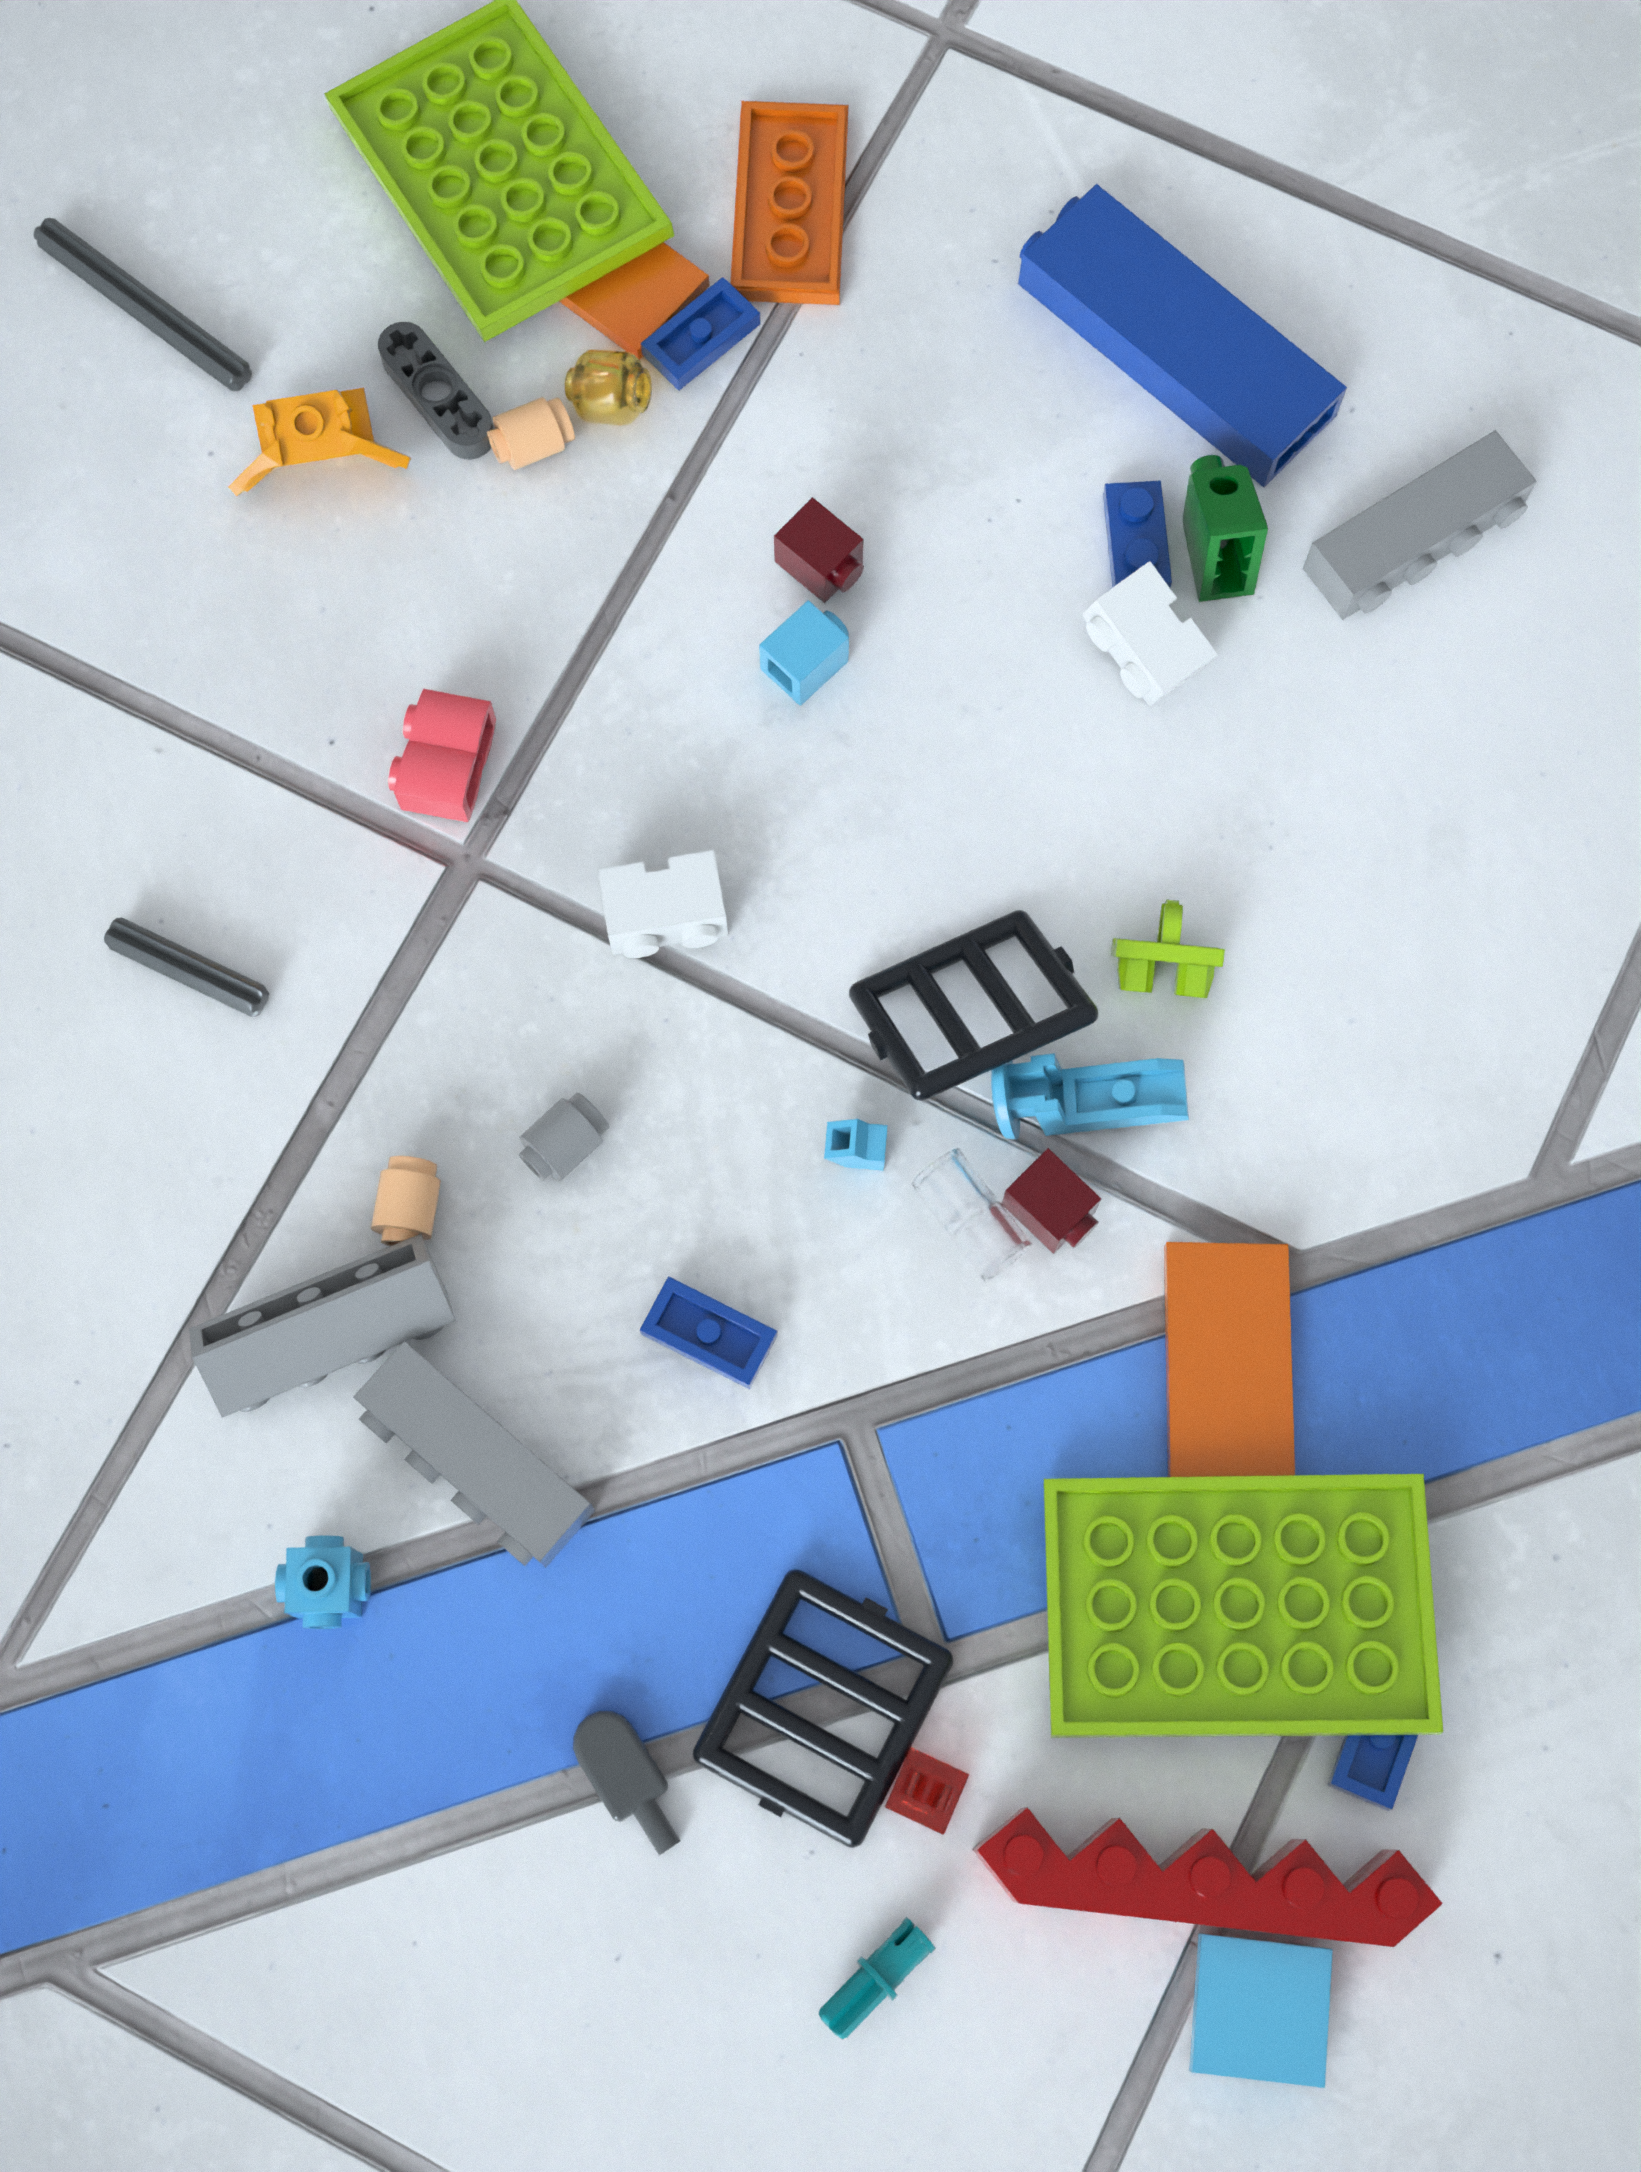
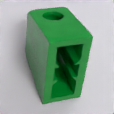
[1183,455,1268,602]

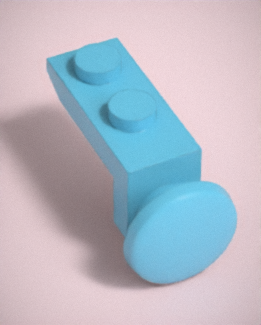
[991,1053,1189,1139]

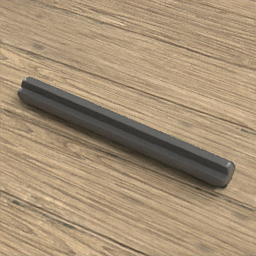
[33,218,252,391]

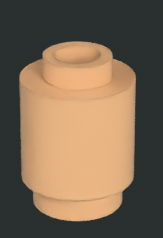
[487,397,575,470]
[371,1156,441,1246]

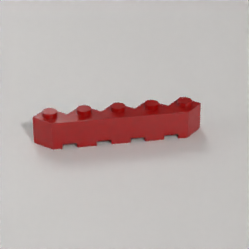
[972,1807,1443,1947]

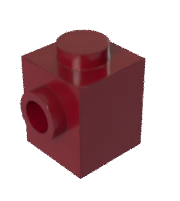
[774,497,864,603]
[1001,1148,1101,1254]

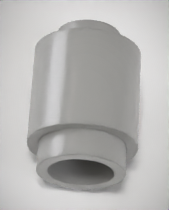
[519,1093,610,1181]

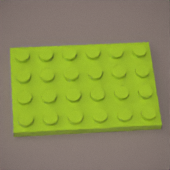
[324,0,674,343]
[1043,1474,1443,1738]

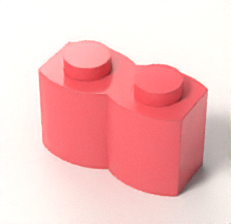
[388,689,496,822]

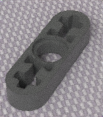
[378,322,494,459]

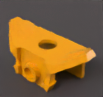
[228,388,411,496]

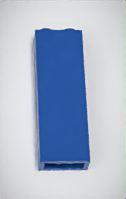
[1018,184,1347,488]

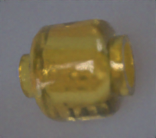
[565,349,652,425]

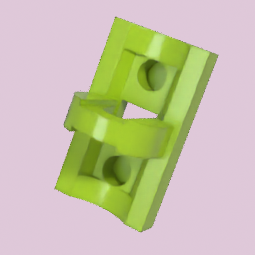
[1111,899,1225,998]

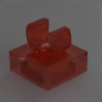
[884,1747,969,1835]

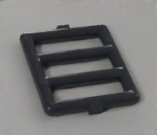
[849,910,1098,1101]
[693,1569,953,1848]

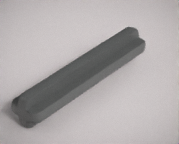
[104,917,269,1017]

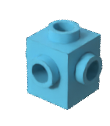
[275,1535,371,1629]

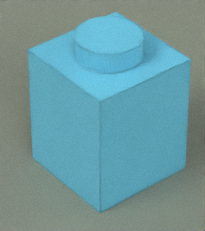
[759,600,849,706]

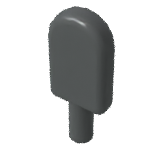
[573,1711,680,1856]

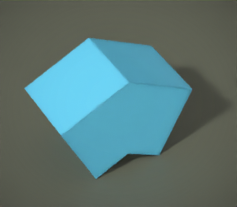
[824,1119,888,1171]

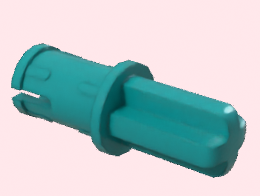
[819,1917,936,2039]

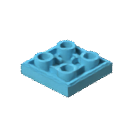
[1189,1933,1333,2088]

